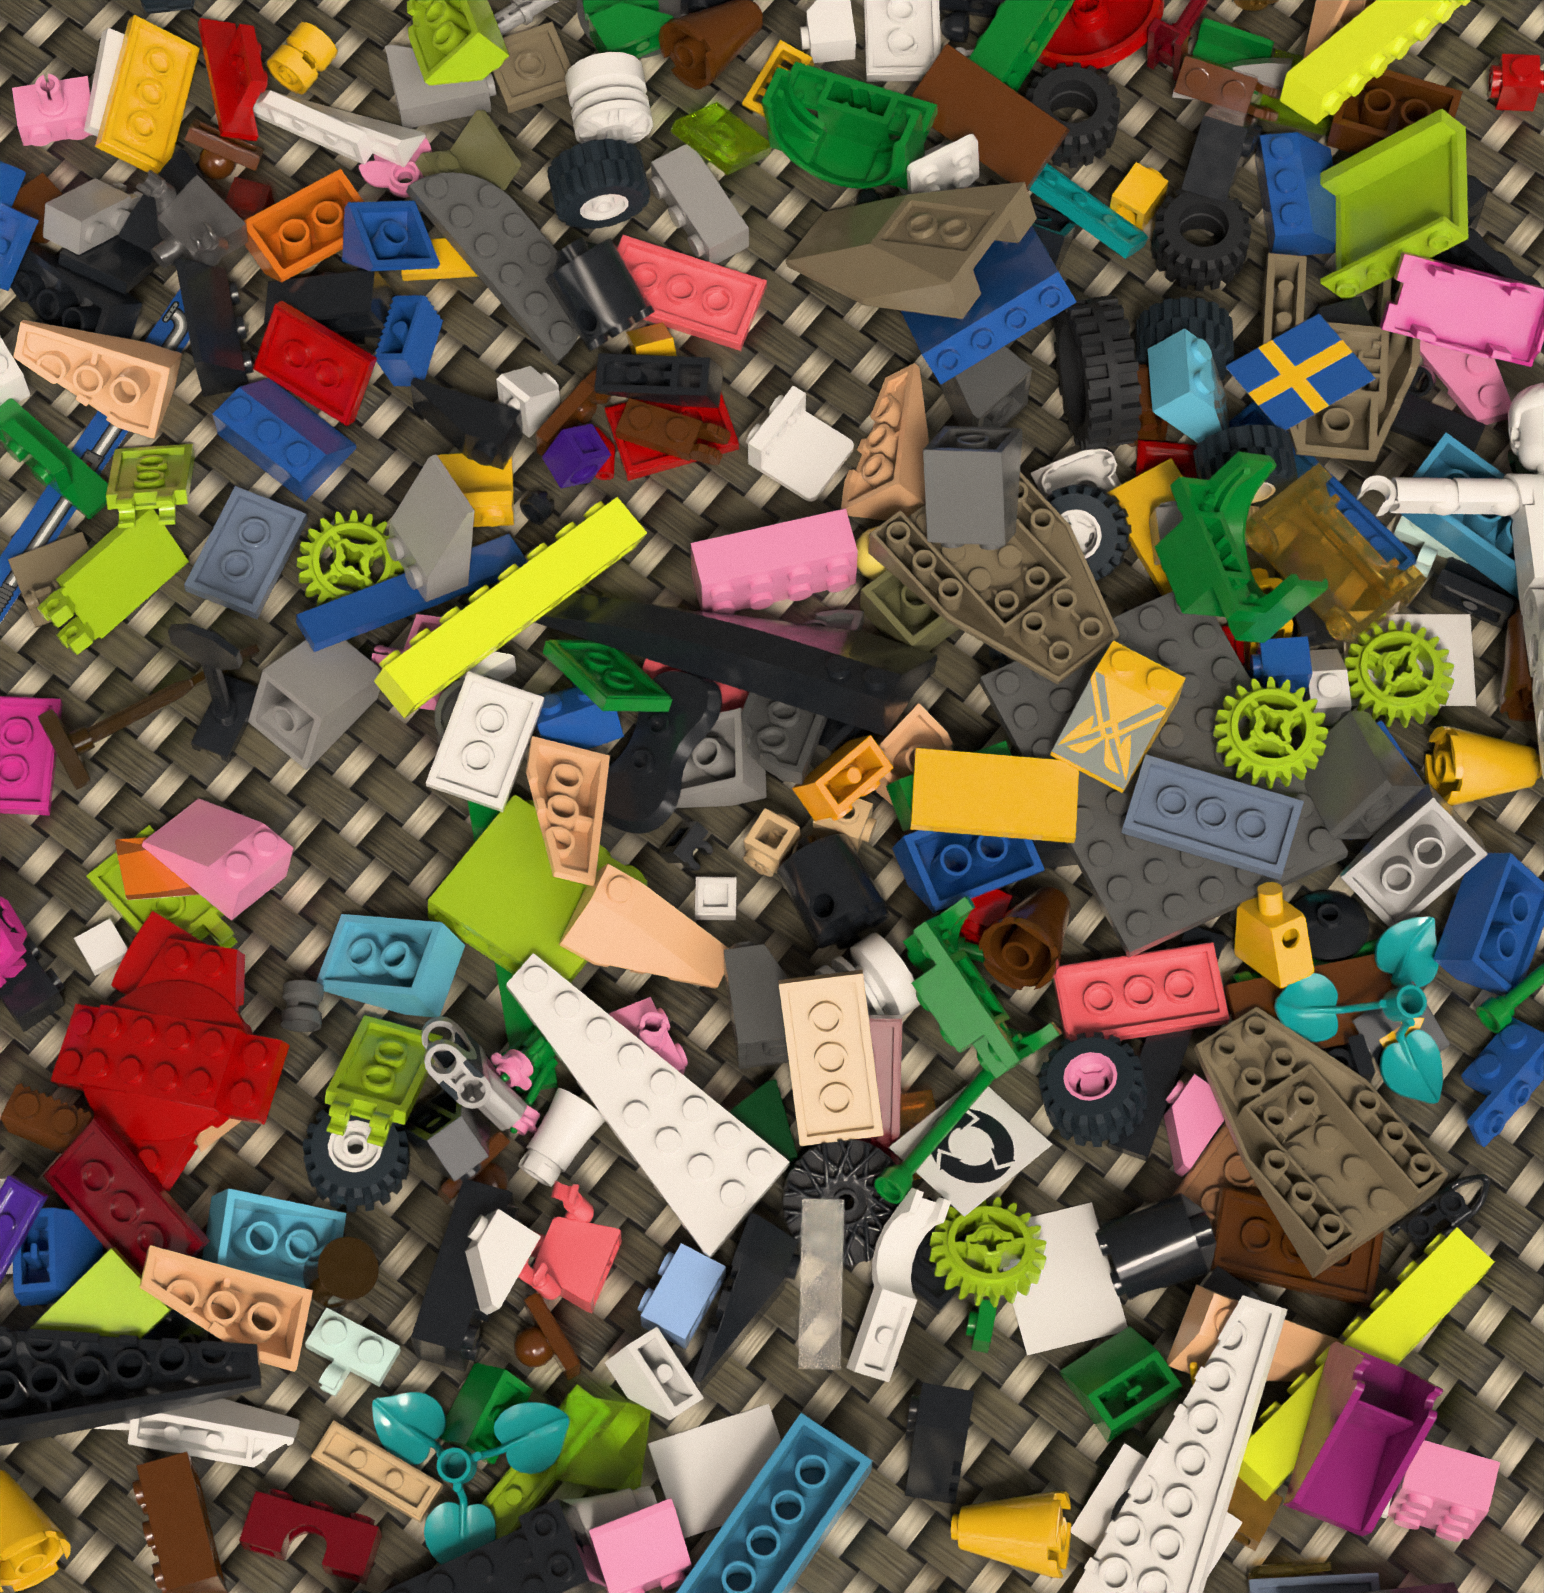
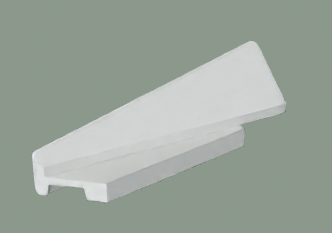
[253,90,426,167]
[94,1398,300,1467]

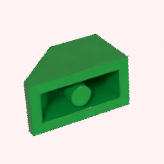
[588,2,674,59]

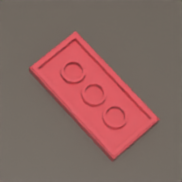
[617,235,767,351]
[1053,942,1230,1042]

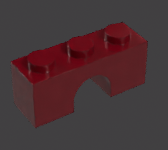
[239,1489,382,1585]

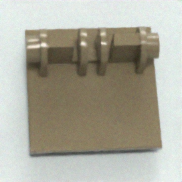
[8,532,90,628]

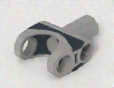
[421,1016,527,1131]

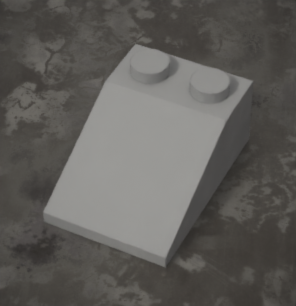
[386,454,475,602]
[676,708,766,808]
[1340,783,1488,928]

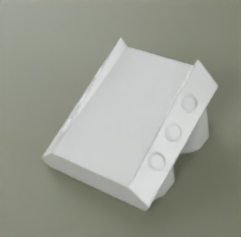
[1031,448,1121,497]

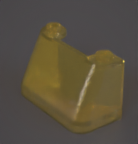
[1245,463,1427,643]

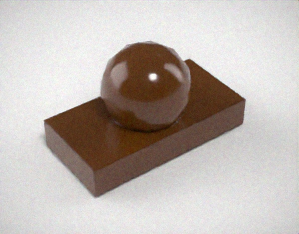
[184,119,264,180]
[437,1131,511,1205]
[514,1292,581,1381]

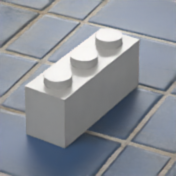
[649,141,749,264]

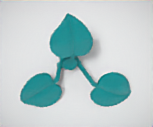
[1274,917,1443,1104]
[372,1392,570,1565]

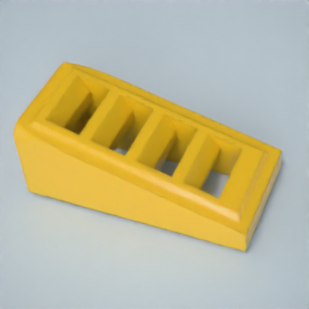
[742,40,814,118]

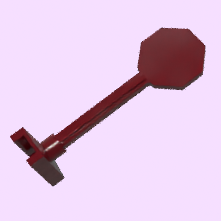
[1147,0,1210,81]

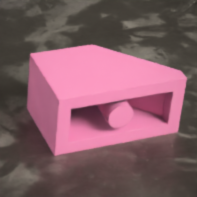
[1164,1074,1224,1177]

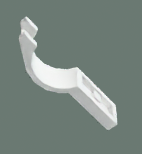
[846,1188,951,1382]

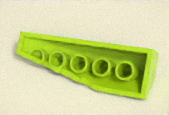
[407,0,509,86]

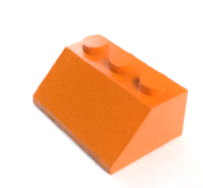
[244,169,364,283]

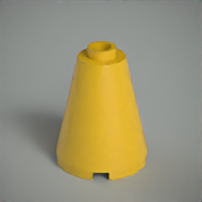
[1425,726,1542,806]
[0,1470,71,1592]
[951,1491,1071,1579]

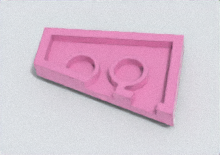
[1420,340,1512,425]

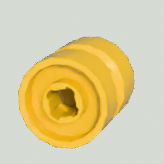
[267,22,338,95]

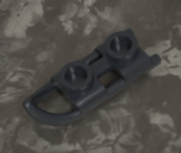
[1389,1174,1490,1261]

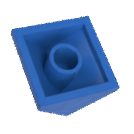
[342,201,440,271]

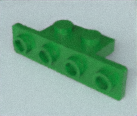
[0,398,108,519]

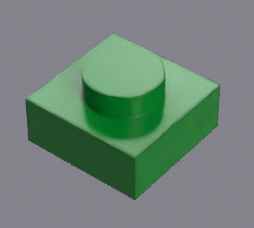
[966,1299,997,1353]

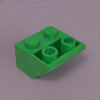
[1059,1326,1182,1443]

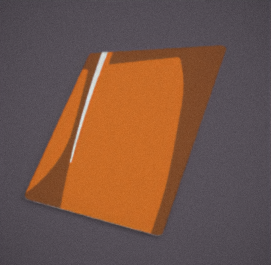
[115,837,274,900]

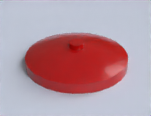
[1037,0,1164,69]

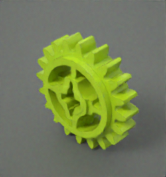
[297,510,405,607]
[1344,620,1454,728]
[1213,677,1328,789]
[929,1197,1047,1307]

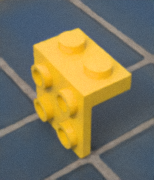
[437,453,514,527]

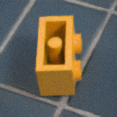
[792,735,893,821]

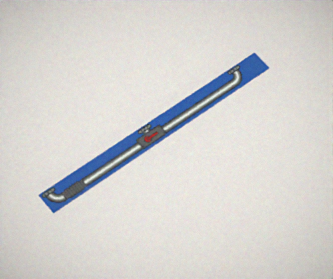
[0,289,190,623]

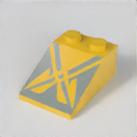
[1050,640,1186,793]

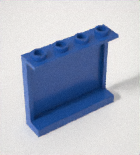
[900,226,1077,384]

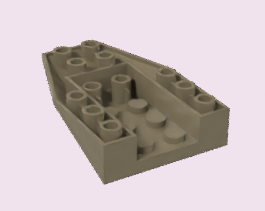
[785,182,1037,319]
[868,472,1120,685]
[1194,1007,1448,1278]

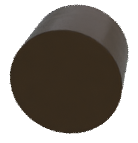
[303,1237,379,1308]

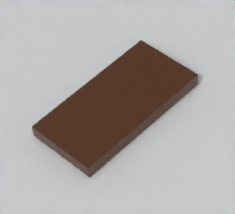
[911,44,1070,191]
[1224,954,1393,1050]
[1210,1187,1384,1308]

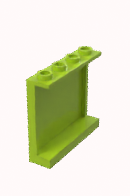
[1320,109,1468,301]
[428,795,648,983]

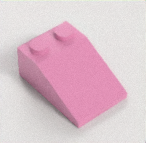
[142,798,293,921]
[589,1498,692,1593]

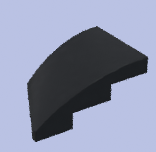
[118,149,214,267]

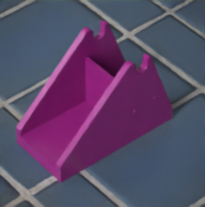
[1283,1341,1443,1536]

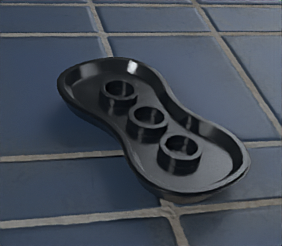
[603,669,722,834]

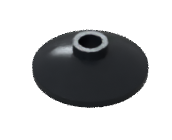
[1293,891,1369,962]

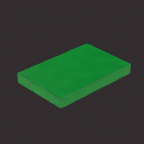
[542,640,673,712]

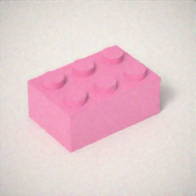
[1388,1440,1500,1542]

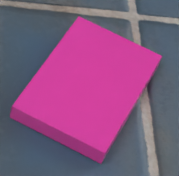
[0,696,63,816]

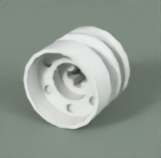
[565,52,653,144]
[815,933,920,1017]

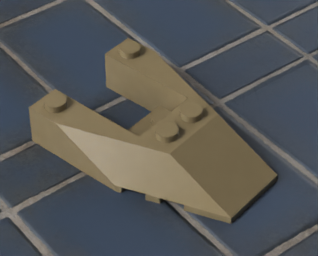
[1261,253,1420,462]

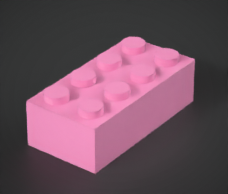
[691,508,858,614]

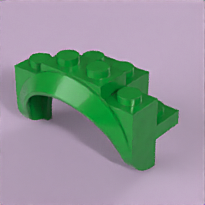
[903,895,1062,1078]

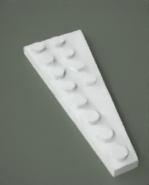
[506,953,790,1258]

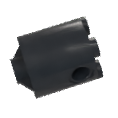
[545,237,655,352]
[777,834,890,950]
[1095,1192,1217,1300]

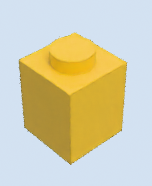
[1110,162,1168,231]

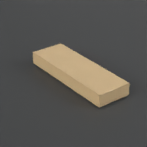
[311,1420,443,1523]

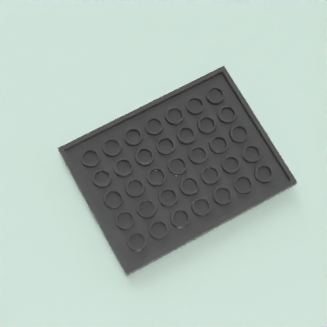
[980,591,1348,958]

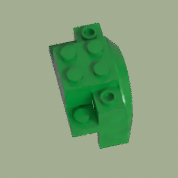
[761,61,938,190]
[1154,452,1328,643]

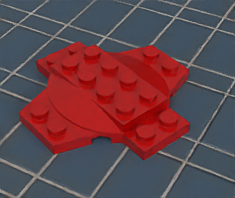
[50,938,290,1191]

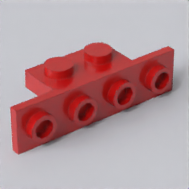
[198,18,268,141]

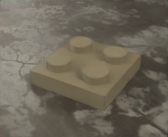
[491,22,571,114]

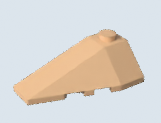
[526,736,610,886]

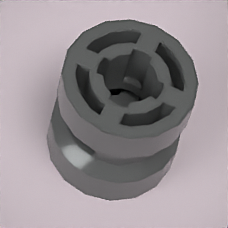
[280,980,324,1032]

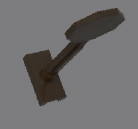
[38,644,260,790]

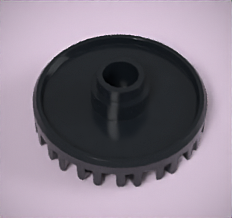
[782,1139,900,1265]

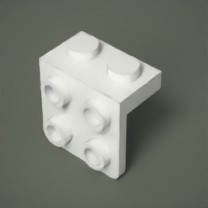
[898,134,979,195]
[746,386,854,502]

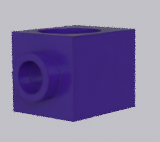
[542,424,611,489]

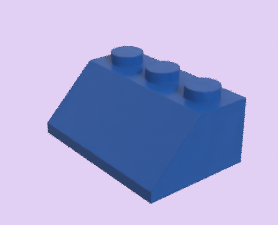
[1255,132,1336,256]
[213,378,357,502]
[892,830,1045,913]
[1433,853,1544,996]

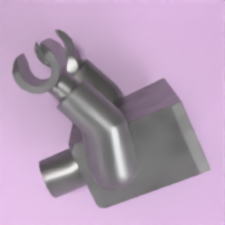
[136,170,248,268]

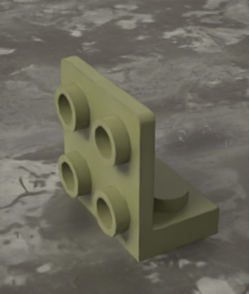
[415,110,521,191]

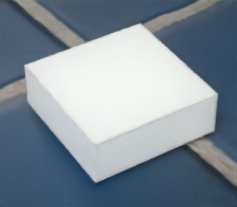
[695,877,736,920]
[74,919,128,976]

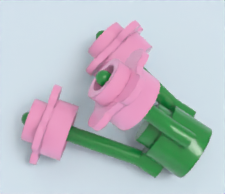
[486,1027,558,1136]

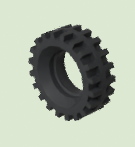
[1054,295,1142,451]

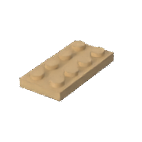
[779,970,883,1146]

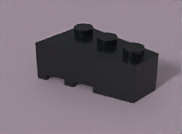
[1181,104,1263,203]
[264,268,397,344]
[401,1089,490,1182]
[905,1383,974,1504]

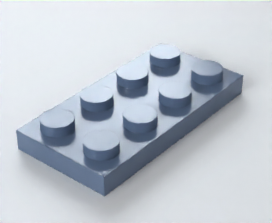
[1122,754,1304,880]

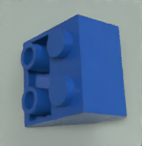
[13,1208,105,1306]

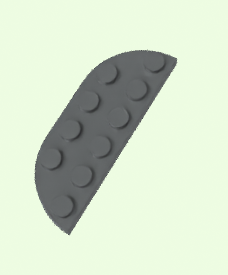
[406,172,579,366]
[742,609,864,785]

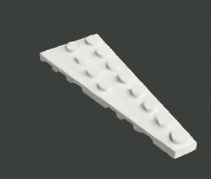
[1073,1295,1288,1593]

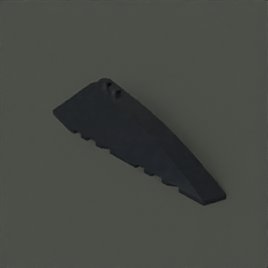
[534,593,937,736]
[0,1326,262,1446]

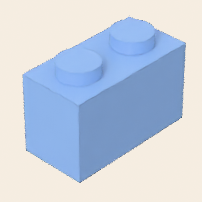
[638,1243,726,1349]

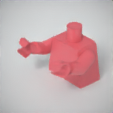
[518,1181,622,1313]

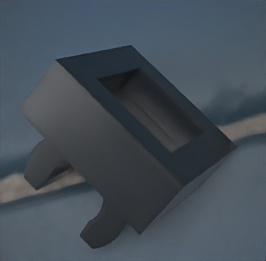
[657,821,713,871]
[1328,1034,1376,1083]

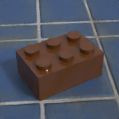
[1327,69,1463,154]
[132,1451,227,1593]

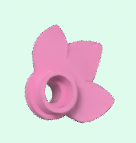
[359,137,432,198]

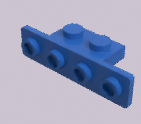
[0,161,39,291]
[1461,1017,1544,1147]

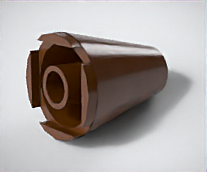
[659,0,763,90]
[1499,609,1536,722]
[979,887,1071,990]

